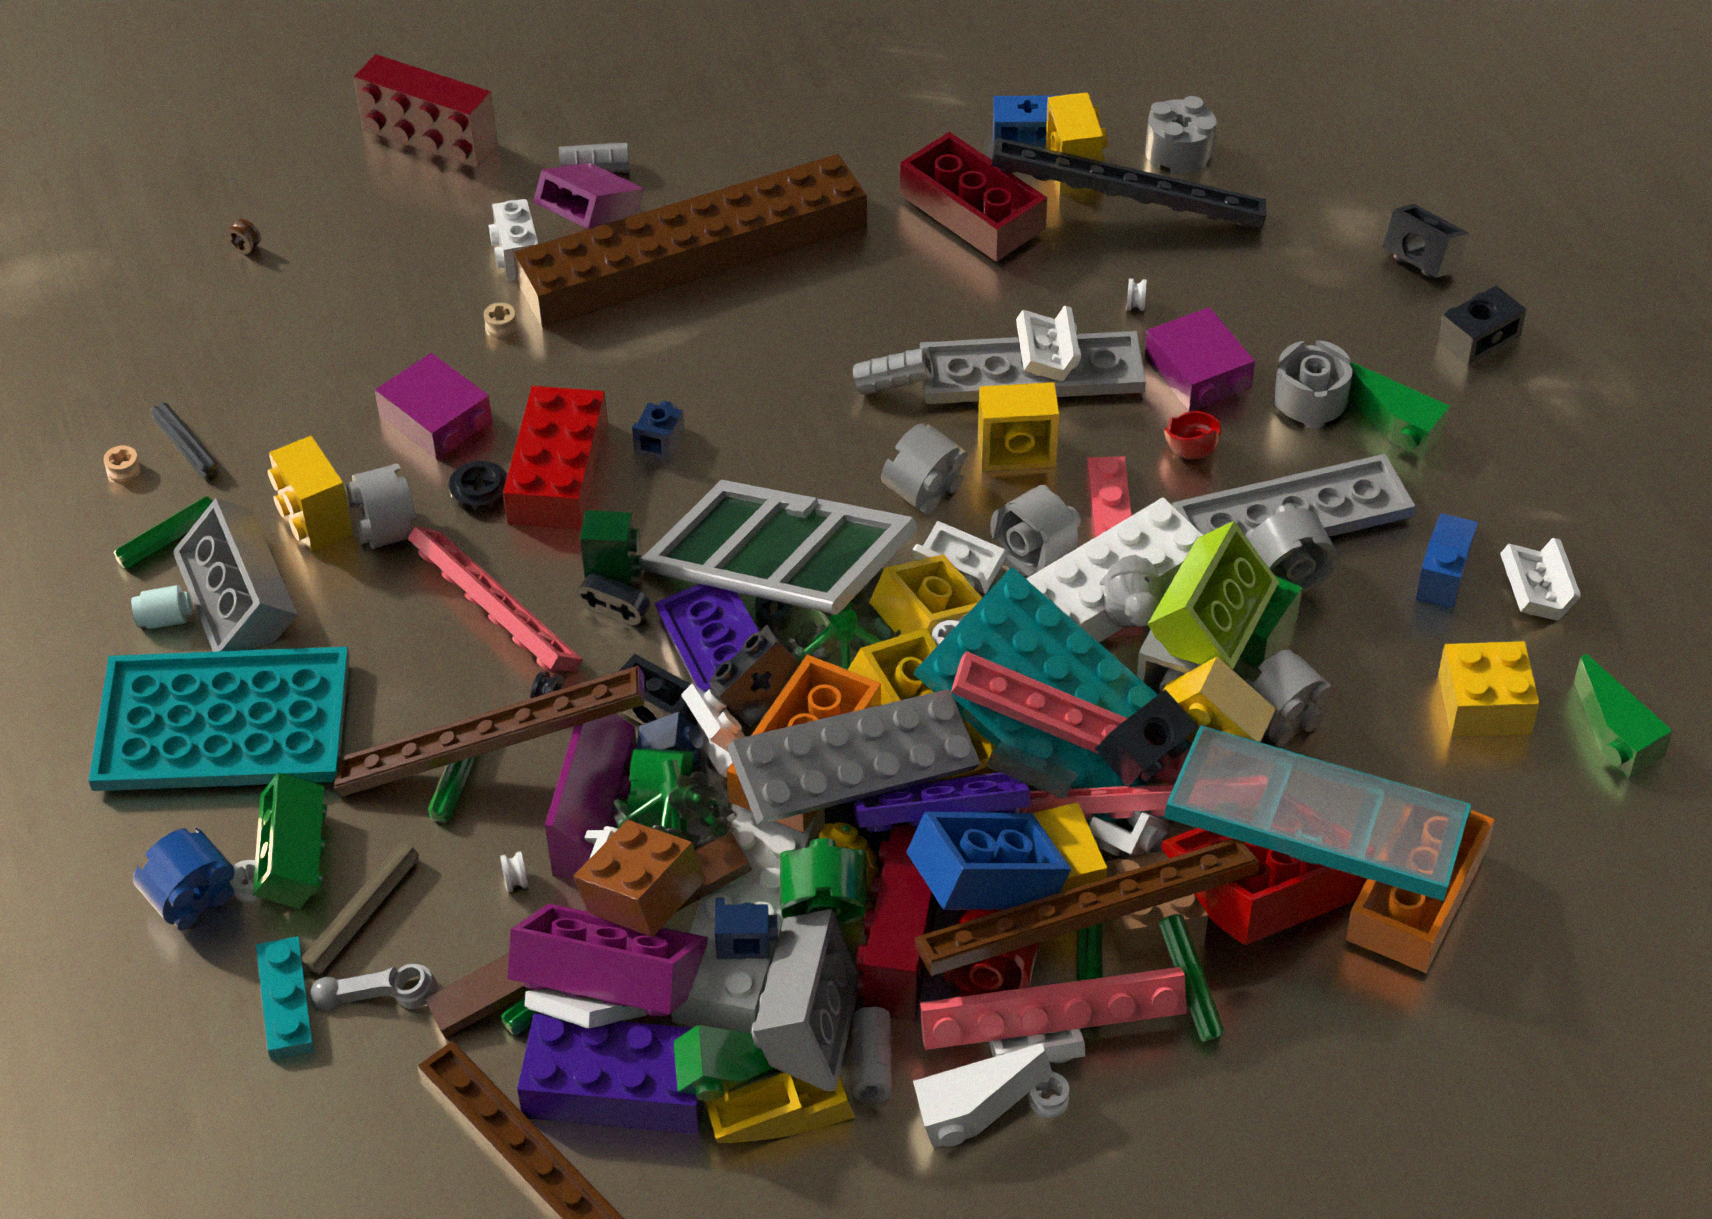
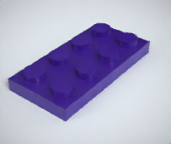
[654,584,759,692]
[851,770,1031,832]

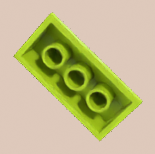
[1148,521,1279,670]

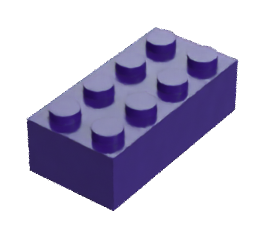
[517,1014,705,1135]

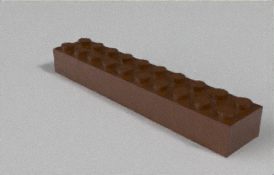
[513,154,867,327]

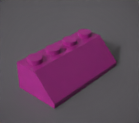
[545,714,637,879]
[507,903,708,1016]

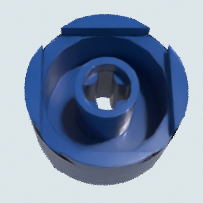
[133,828,235,930]

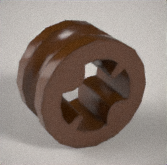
[225,219,261,254]

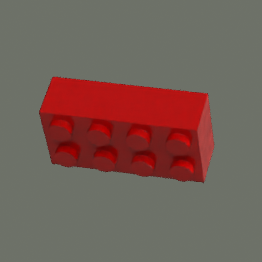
[503,385,608,530]

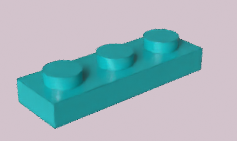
[256,936,314,1060]

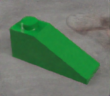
[1349,362,1450,458]
[1574,653,1673,778]
[674,1025,779,1101]

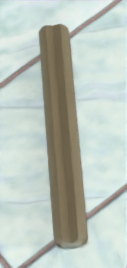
[302,843,419,974]

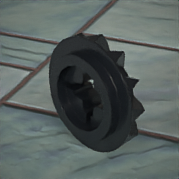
[448,461,507,511]

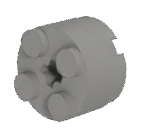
[1145,96,1217,174]
[1274,340,1353,429]
[881,423,968,515]
[345,463,417,549]
[990,485,1081,576]
[1245,503,1338,592]
[1246,649,1334,748]

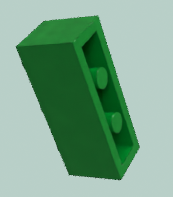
[253,772,327,909]

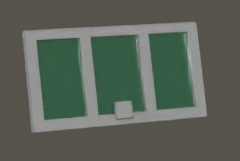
[642,479,918,615]

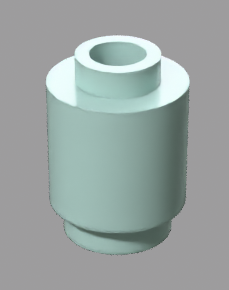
[131,585,193,630]

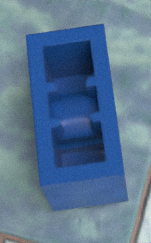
[993,95,1061,148]

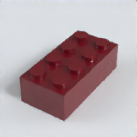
[353,54,498,168]
[899,131,1047,262]
[856,824,938,1021]

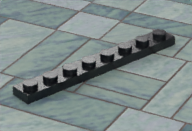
[991,137,1267,228]

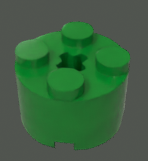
[627,748,694,835]
[780,838,867,925]

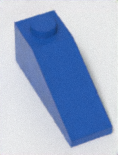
[1415,513,1478,609]

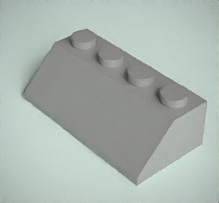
[173,498,298,652]
[752,909,860,1091]

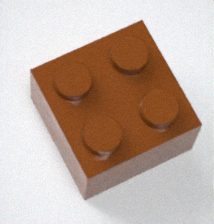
[573,820,706,937]

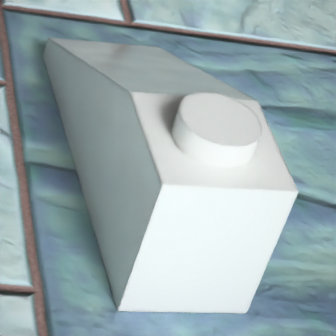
[913,1043,1052,1149]

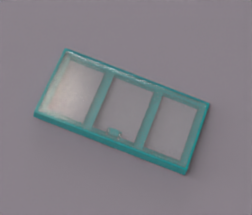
[1163,725,1471,901]

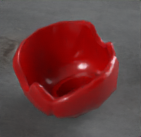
[1164,411,1222,460]

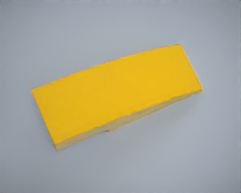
[705,1072,855,1143]

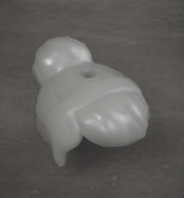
[1099,554,1165,627]

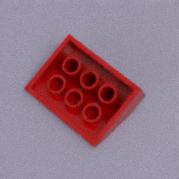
[1161,796,1375,945]

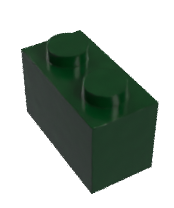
[580,510,643,587]

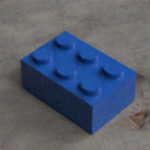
[906,812,1071,910]

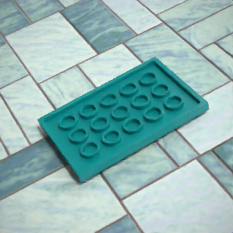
[913,567,1158,825]
[88,646,350,791]

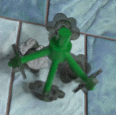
[788,578,902,670]
[614,759,738,850]

